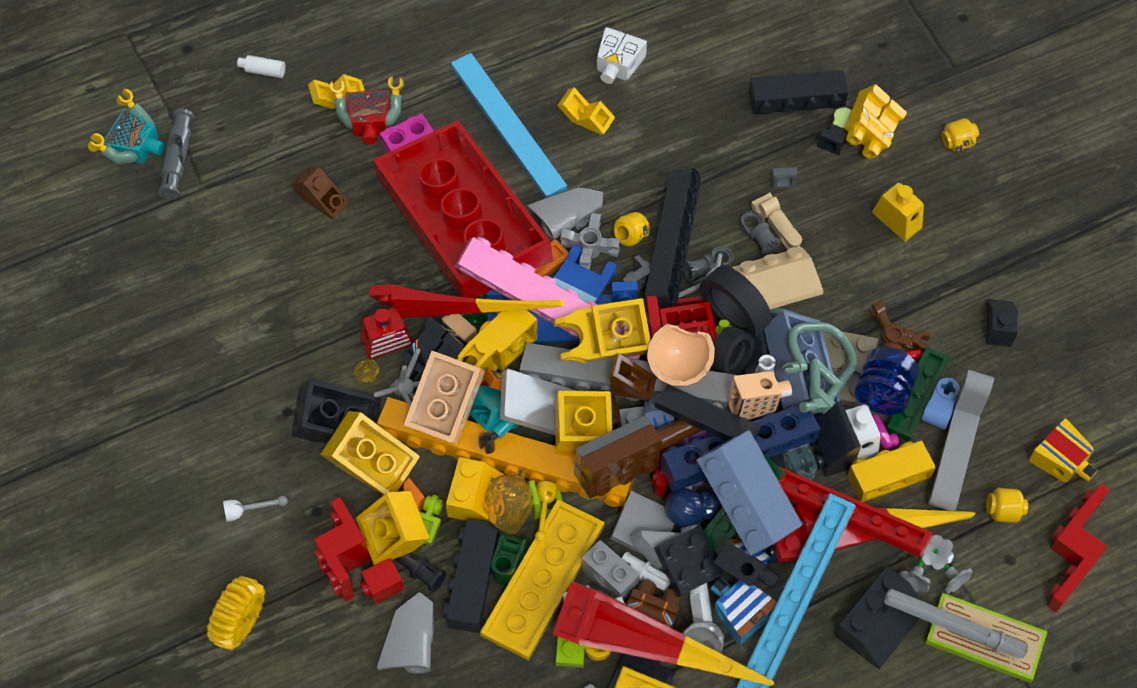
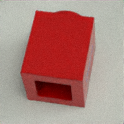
[360,558,404,604]

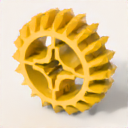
[207,576,265,650]

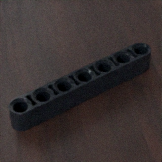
[645,168,701,308]

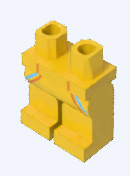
[844,84,907,159]

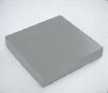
[610,491,674,555]

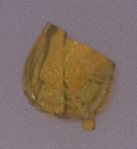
[483,469,534,534]

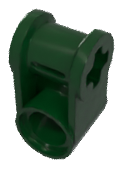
[491,530,529,585]

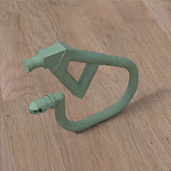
[782,322,857,414]

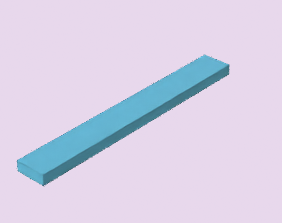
[451,53,567,199]
[736,493,856,688]

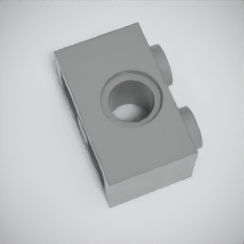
[581,540,640,602]

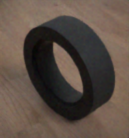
[700,266,772,339]

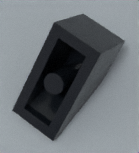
[986,299,1018,347]

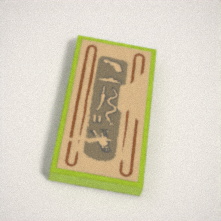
[925,593,1047,683]

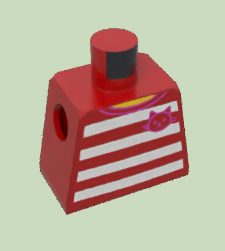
[360,308,413,360]

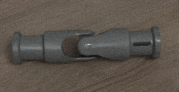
[158,109,195,200]

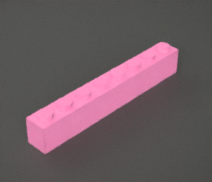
[454,237,641,360]

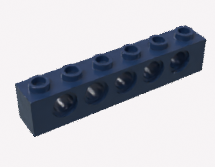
[660,404,820,492]

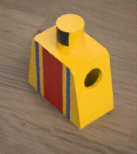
[1029,418,1098,482]

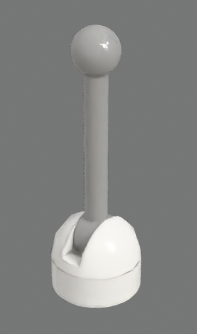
[223,496,288,522]

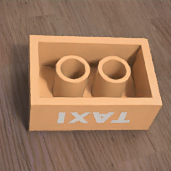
[404,351,485,445]

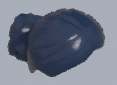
[665,488,720,528]

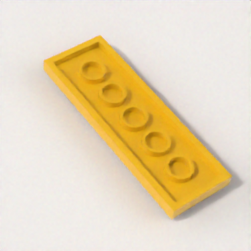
[480,500,605,661]

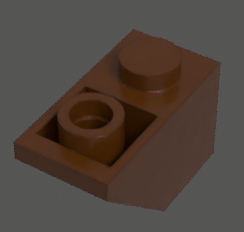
[291,167,349,219]

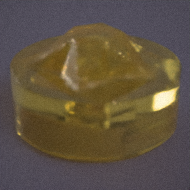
[354,359,381,384]

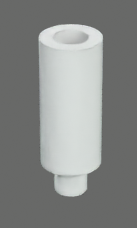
[237,55,285,78]

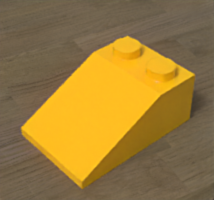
[320,411,420,495]

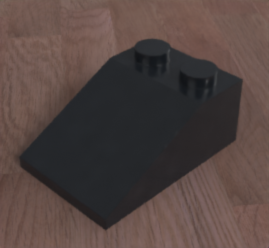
[291,379,381,443]

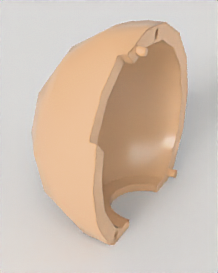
[647,324,715,387]

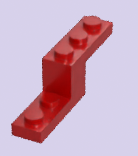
[1047,483,1110,613]

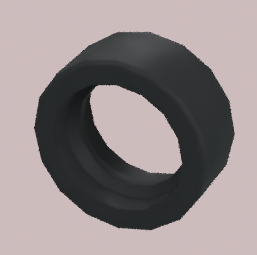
[711,326,754,375]

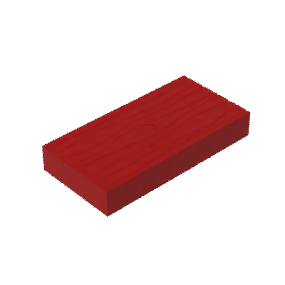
[373,120,553,299]

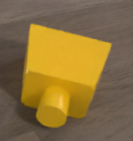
[872,183,924,242]

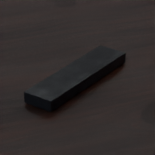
[655,384,761,441]

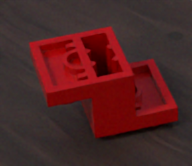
[659,296,717,343]
[313,497,370,603]

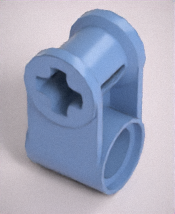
[921,378,960,430]

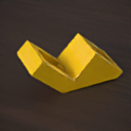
[308,74,364,109]
[557,88,615,135]

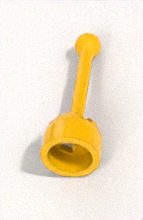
[535,481,557,542]

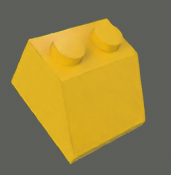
[554,391,612,451]
[446,457,511,525]
[356,491,430,565]

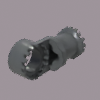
[739,211,781,255]
[684,246,733,282]

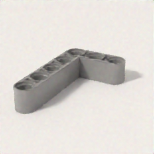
[928,370,994,512]

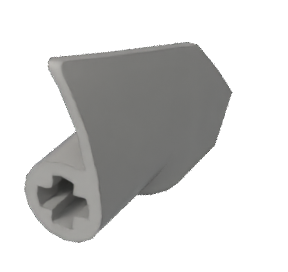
[528,187,603,241]
[377,592,434,673]

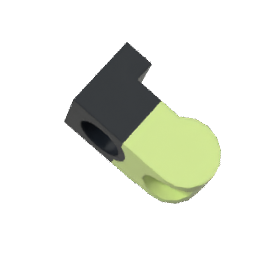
[817,108,852,156]

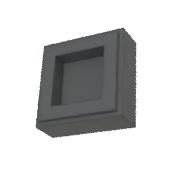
[770,167,798,189]

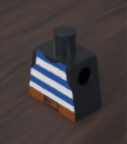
[714,536,781,589]

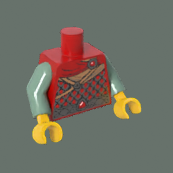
[330,77,404,145]

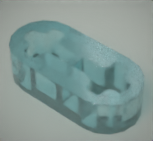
[784,444,817,480]

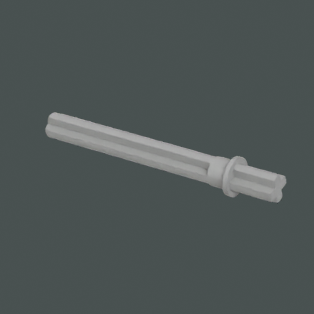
[884,589,1026,659]

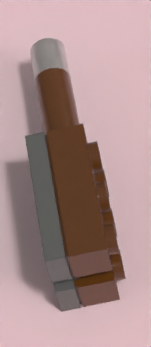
[574,402,724,499]

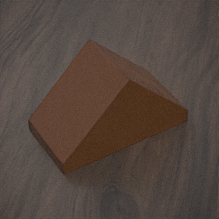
[610,353,657,400]

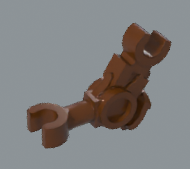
[869,301,931,353]

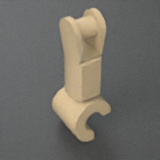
[751,193,802,250]

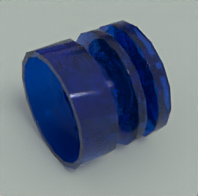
[855,347,919,415]

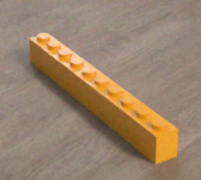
[377,397,634,507]

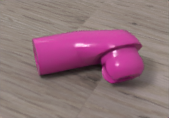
[872,415,899,450]

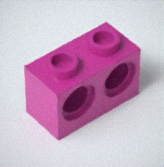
[380,114,434,153]

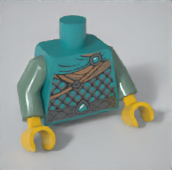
[88,89,165,165]

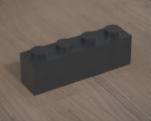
[749,70,849,115]
[443,519,499,633]

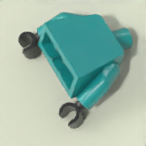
[469,385,518,454]

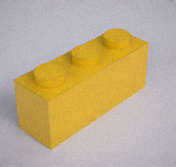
[847,441,936,502]

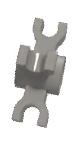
[560,213,620,270]

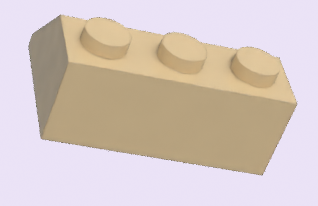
[732,247,823,309]

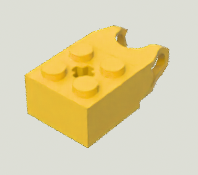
[553,298,651,364]
[457,300,538,383]

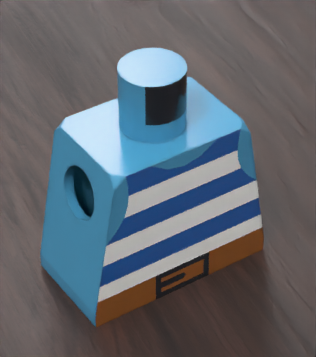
[711,578,777,646]

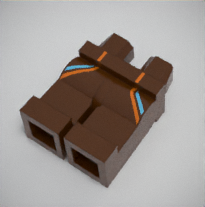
[627,579,679,663]

